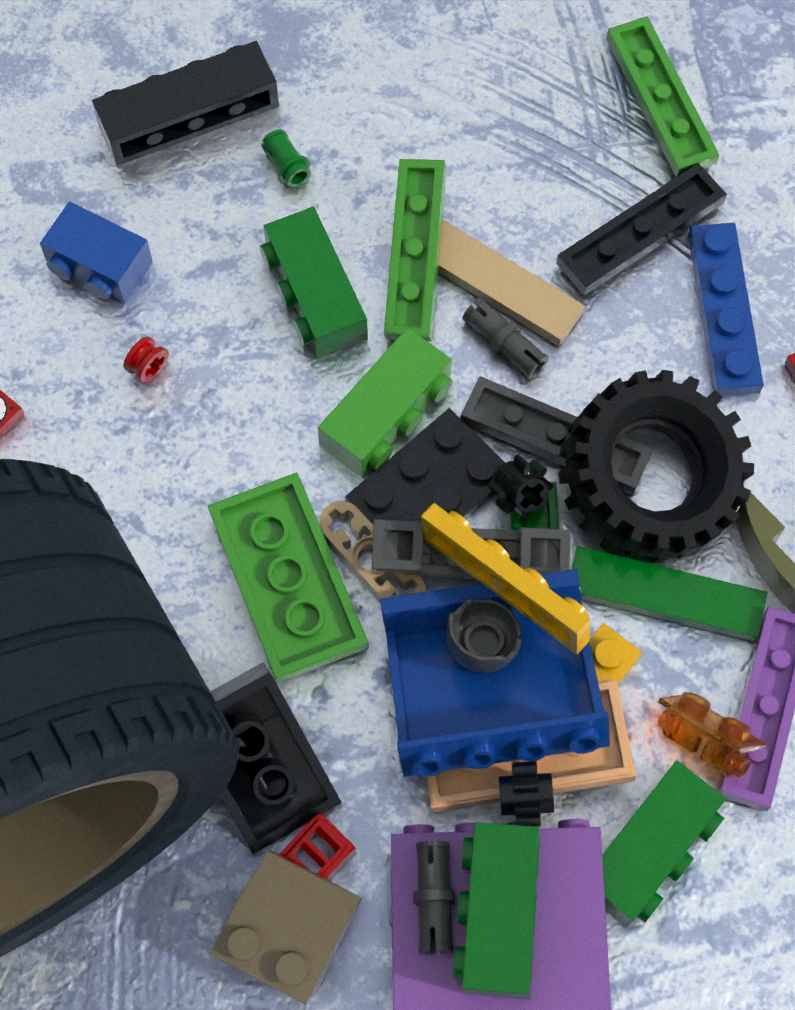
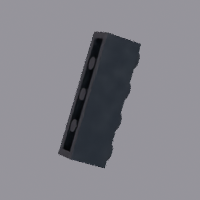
[92,41,279,166]

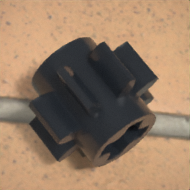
[489,454,553,519]
[499,761,554,827]

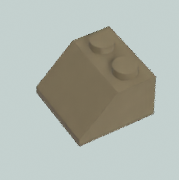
[210,850,362,1005]

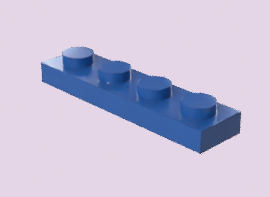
[688,223,764,396]

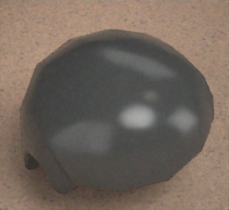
[446,599,522,674]

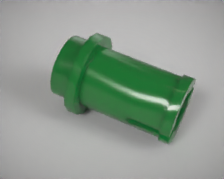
[261,129,311,187]

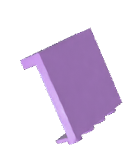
[391,819,611,1010]

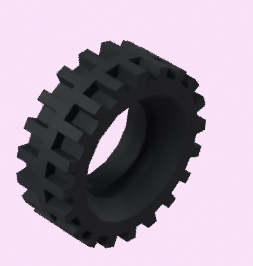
[558,370,754,563]

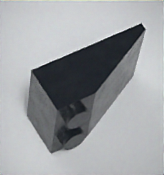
[210,662,342,854]

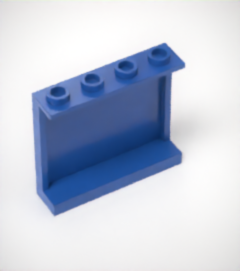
[380,569,610,777]

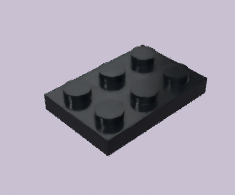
[345,408,505,524]

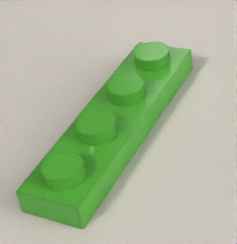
[606,16,719,177]
[384,159,447,341]

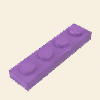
[719,606,795,811]

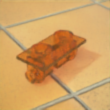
[658,692,766,778]

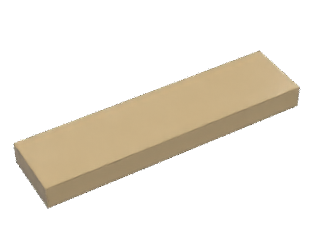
[438,219,585,347]

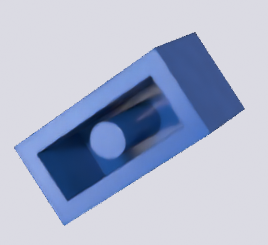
[40,201,153,304]

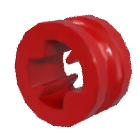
[123,336,169,384]

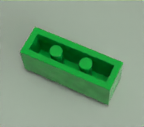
[260,206,368,359]
[602,760,726,928]
[453,822,540,1000]

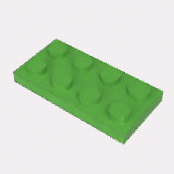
[207,472,369,684]

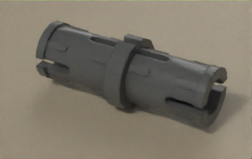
[462,297,549,379]
[413,841,455,954]

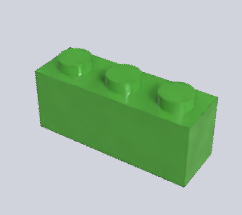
[317,327,453,479]

